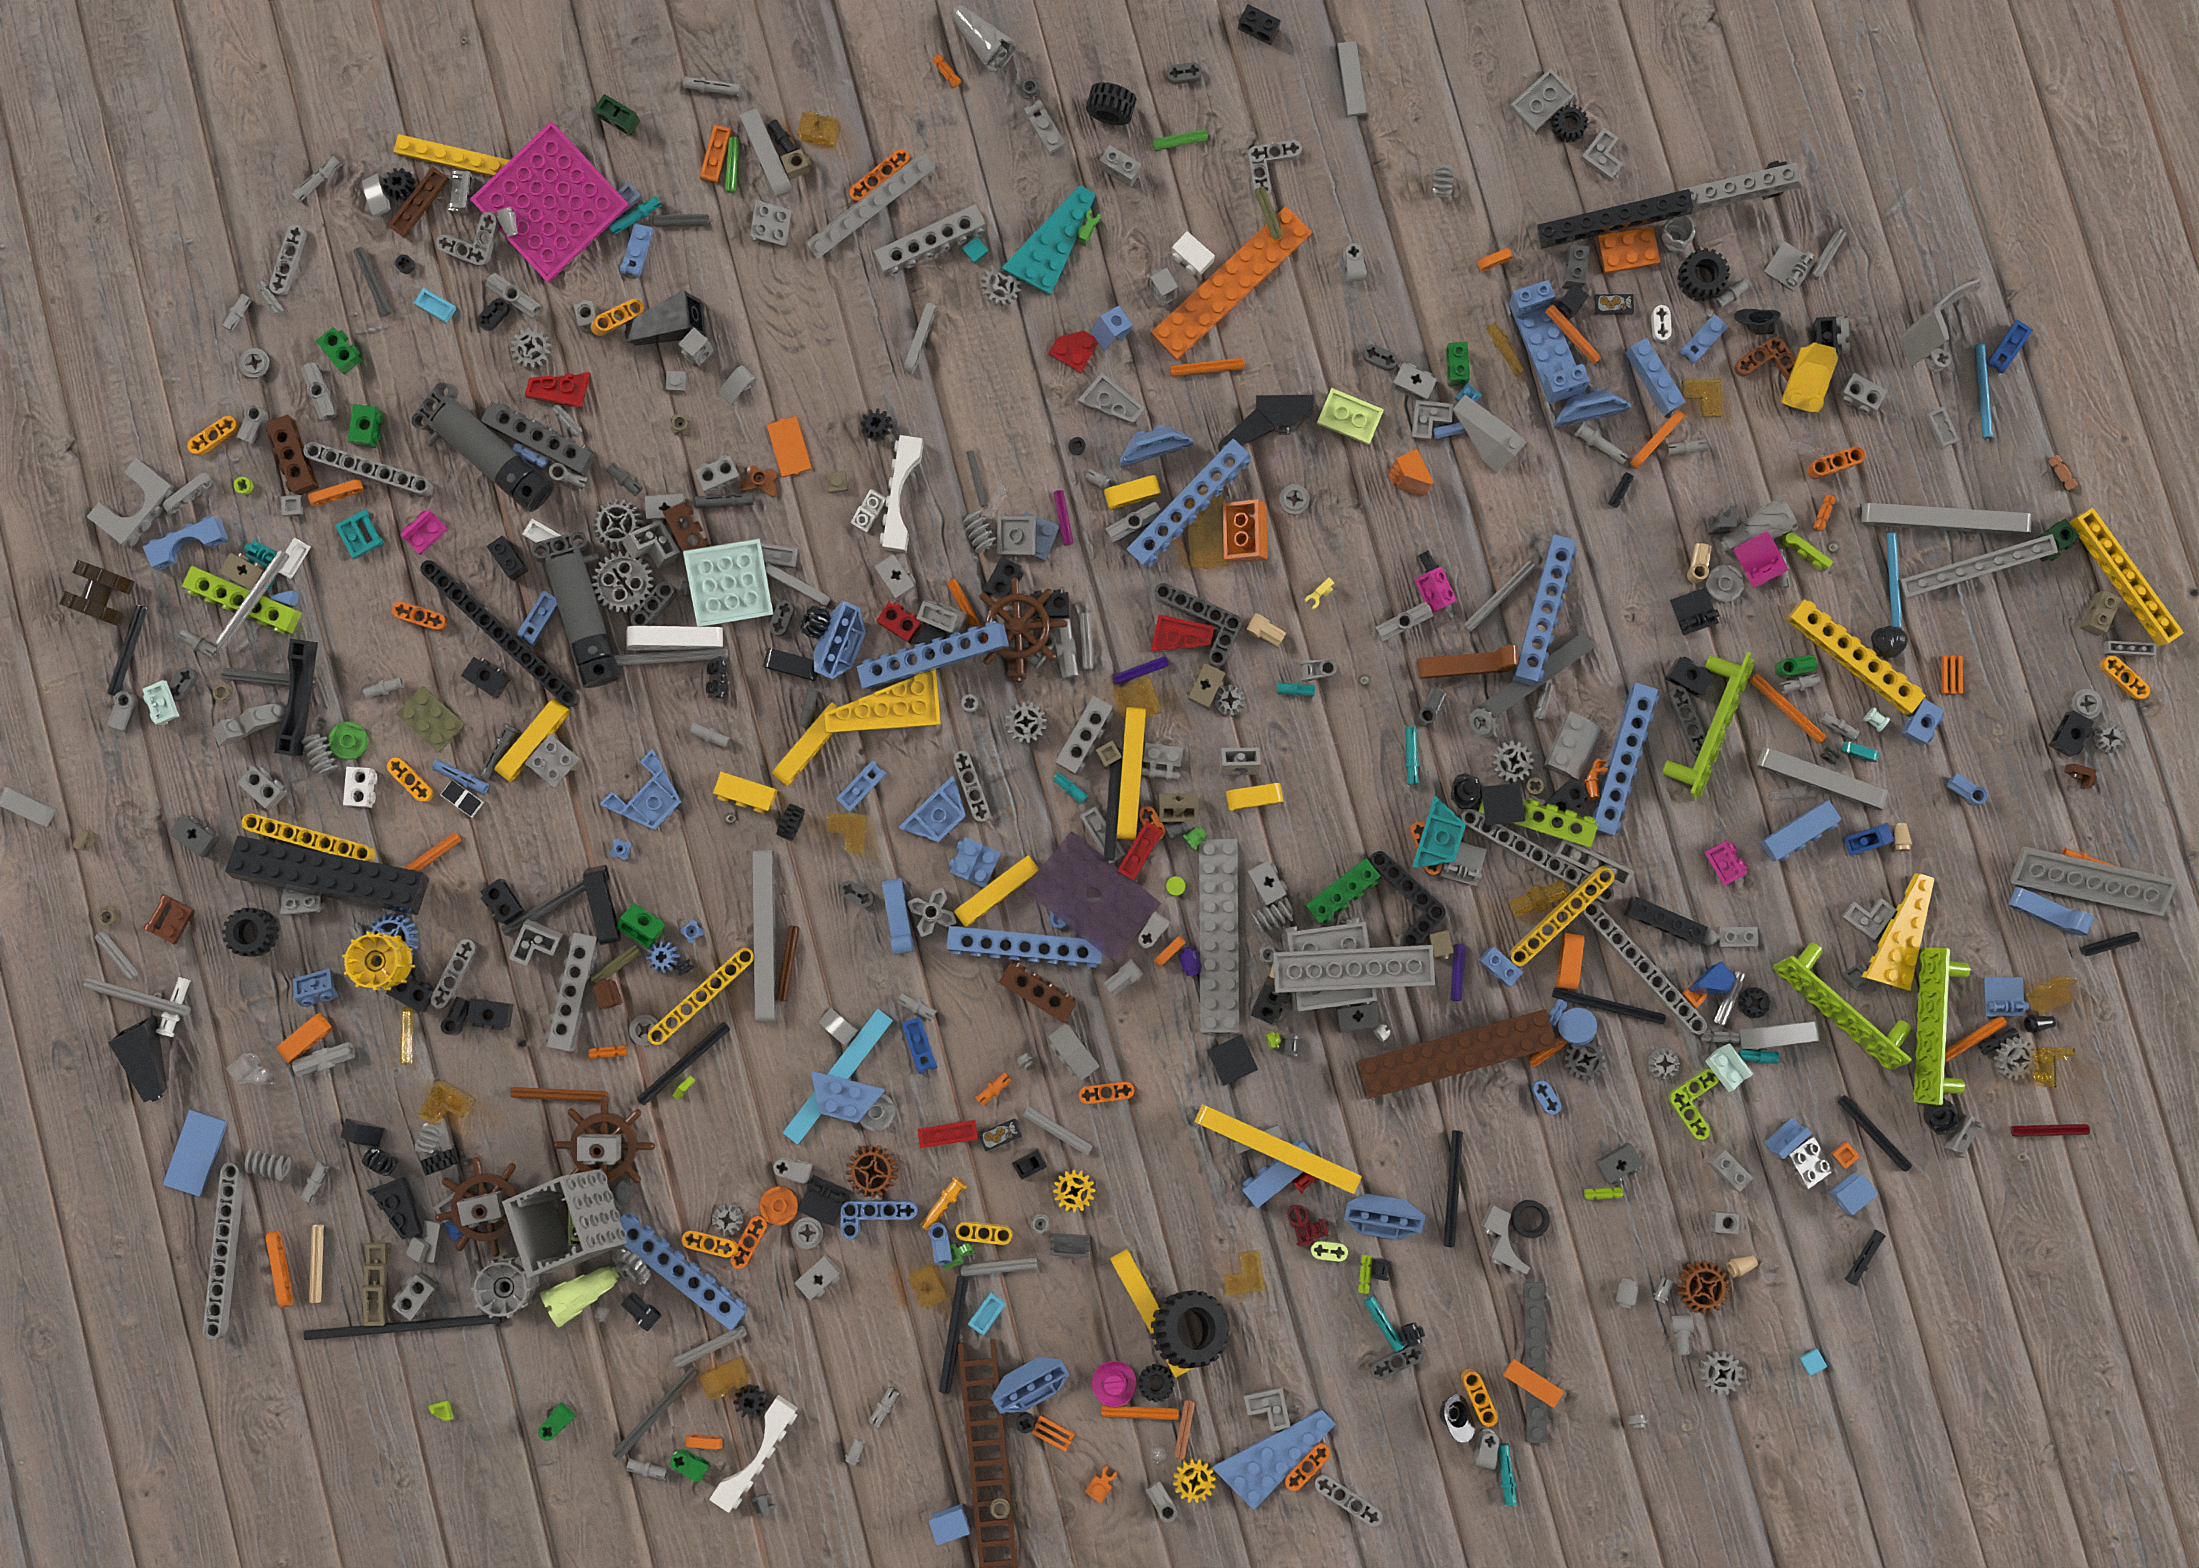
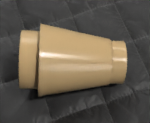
[1892,823,1913,852]
[1726,1255,1758,1278]

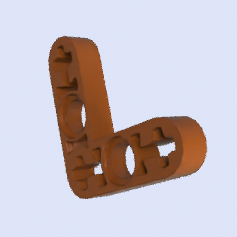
[1734,337,1796,382]

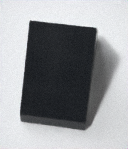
[341,1118,384,1147]
[1012,1148,1048,1180]

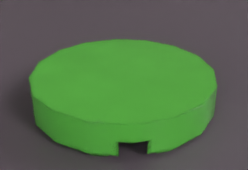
[328,722,369,760]

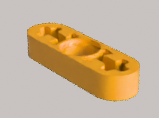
[187,416,240,456]
[2100,656,2150,700]
[387,757,433,802]
[682,1230,738,1258]

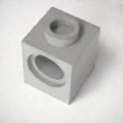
[574,300,601,332]
[1710,1211,1742,1234]

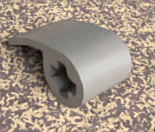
[719,365,757,404]
[819,1008,858,1046]

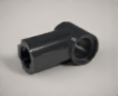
[440,996,470,1036]
[621,1292,662,1331]

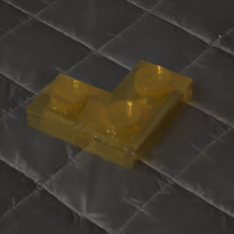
[1682,378,1723,418]
[826,813,867,853]
[1223,1250,1265,1296]

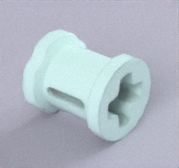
[1863,707,1890,732]

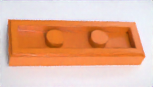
[699,124,733,184]
[1503,1358,1564,1408]

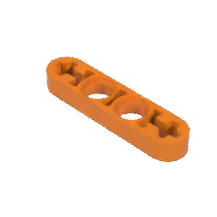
[849,149,910,203]
[1630,409,1685,469]
[266,1230,293,1308]

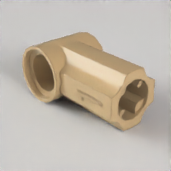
[1687,543,1712,583]
[1245,613,1286,647]

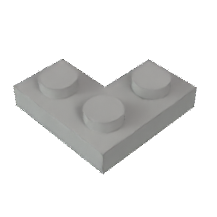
[1581,128,1623,181]
[1411,400,1453,441]
[1841,898,1896,941]
[1243,1387,1290,1431]

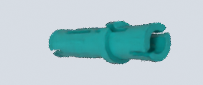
[609,195,662,235]
[1404,726,1420,785]
[1363,1295,1405,1352]
[1498,1443,1517,1506]

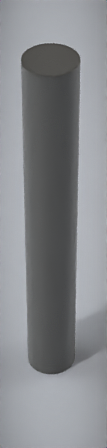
[966,450,987,507]

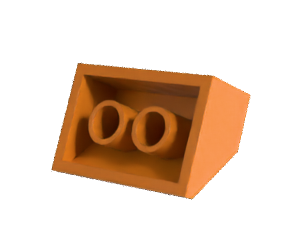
[1388,449,1434,497]
[1223,499,1268,561]

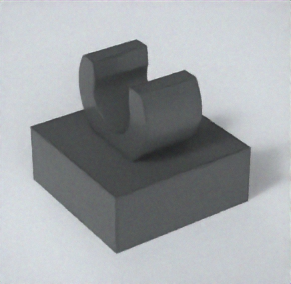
[1842,964,1868,991]
[750,1494,776,1517]

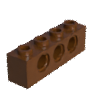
[266,414,319,495]
[663,501,711,551]
[998,962,1076,1023]

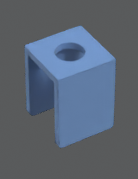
[1091,306,1133,350]
[1828,1173,1878,1215]
[929,1503,971,1545]

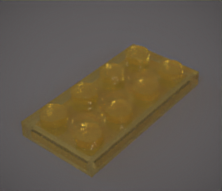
[1186,491,1229,568]

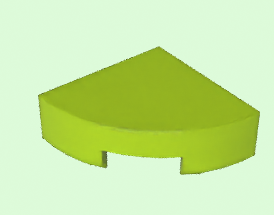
[672,1075,695,1100]
[428,1400,454,1421]

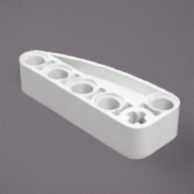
[627,626,723,651]

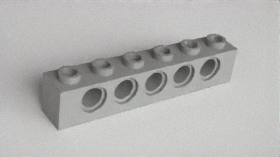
[1681,162,1803,212]
[874,204,987,277]
[546,932,599,1052]

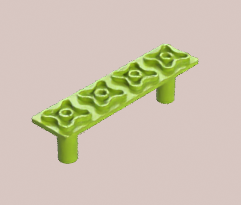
[1662,652,1754,801]
[1772,943,1912,1070]
[1913,948,1970,1105]

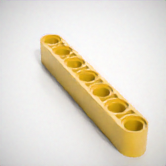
[1116,707,1146,840]
[242,814,376,862]
[1510,866,1615,966]
[648,948,754,1045]
[1110,1249,1193,1378]

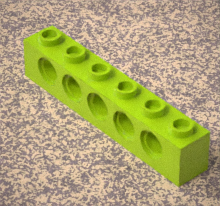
[182,566,302,634]
[1479,798,1599,848]

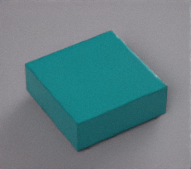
[962,237,989,264]

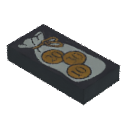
[1594,294,1634,315]
[979,1118,1022,1152]

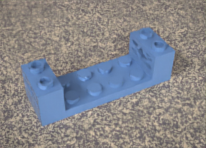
[1509,280,1590,404]

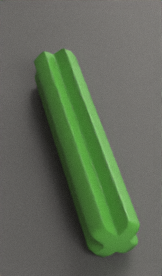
[1153,129,1208,150]
[725,137,740,193]

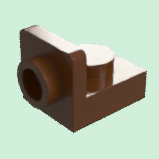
[1007,659,1028,682]
[2064,763,2097,789]

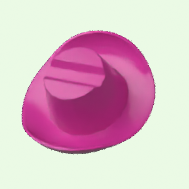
[1091,1361,1136,1407]

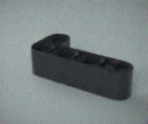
[583,865,621,945]

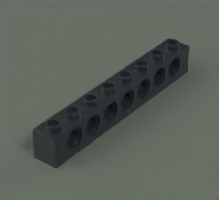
[1537,189,1693,249]

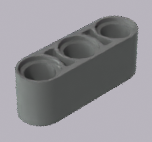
[631,582,677,626]

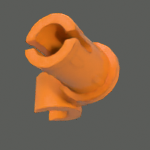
[1584,759,1609,801]

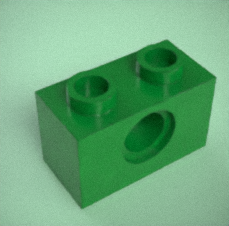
[348,404,383,448]
[617,903,665,949]

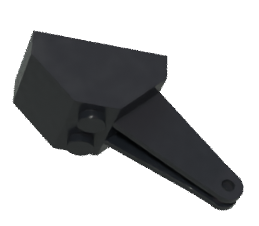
[1218,395,1314,452]

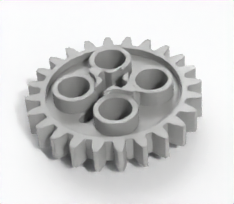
[592,551,655,614]

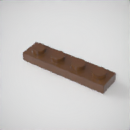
[387,166,450,239]

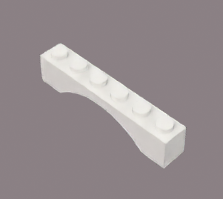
[880,435,924,553]
[709,1395,798,1513]

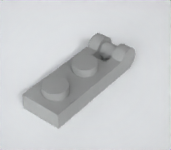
[1023,100,1066,155]

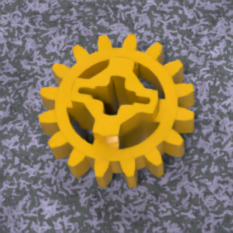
[1053,1169,1095,1212]
[1173,1458,1216,1503]

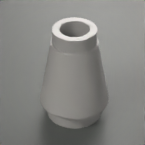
[496,207,518,237]

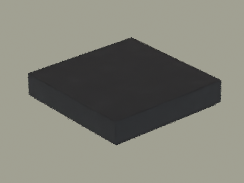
[1481,782,1526,825]
[1207,1034,1258,1086]

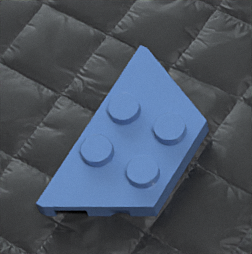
[899,776,966,843]
[811,1071,885,1123]

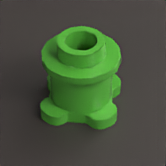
[1182,826,1207,850]

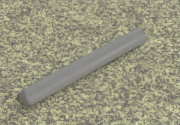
[1463,561,1536,632]

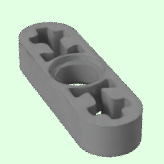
[162,473,213,514]

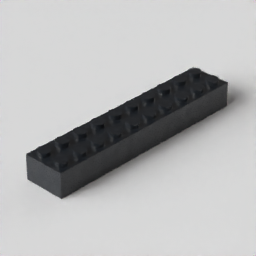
[225,835,429,915]

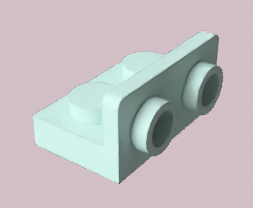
[142,680,179,726]
[1705,1044,1753,1092]

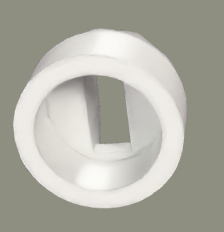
[1373,1024,1390,1042]

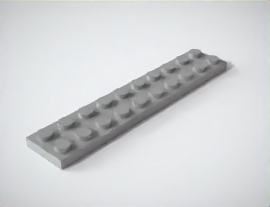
[1199,839,1239,1032]

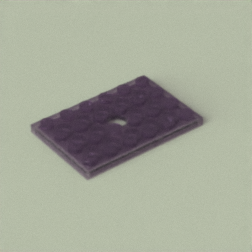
[1024,831,1161,962]

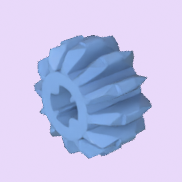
[646,941,680,974]

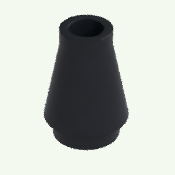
[2023,1015,2056,1034]

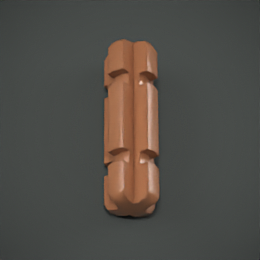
[2049,455,2078,490]

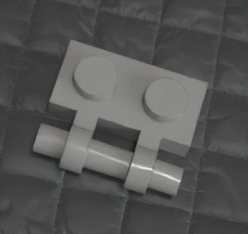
[1141,743,1183,781]

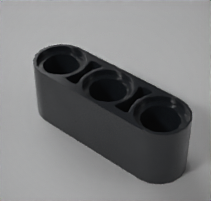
[763,648,818,681]

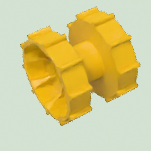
[342,931,415,990]

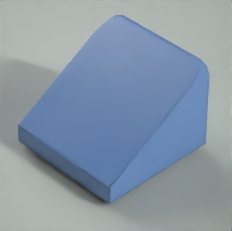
[271,590,299,607]

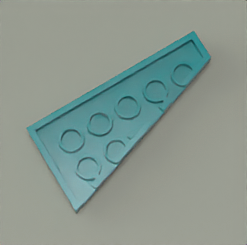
[1000,185,1096,295]

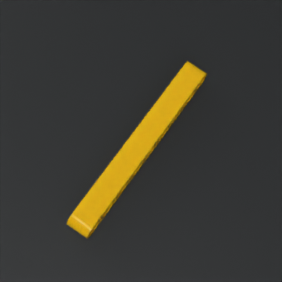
[1194,1104,1362,1194]

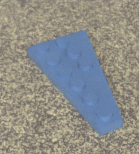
[1211,1409,1336,1510]

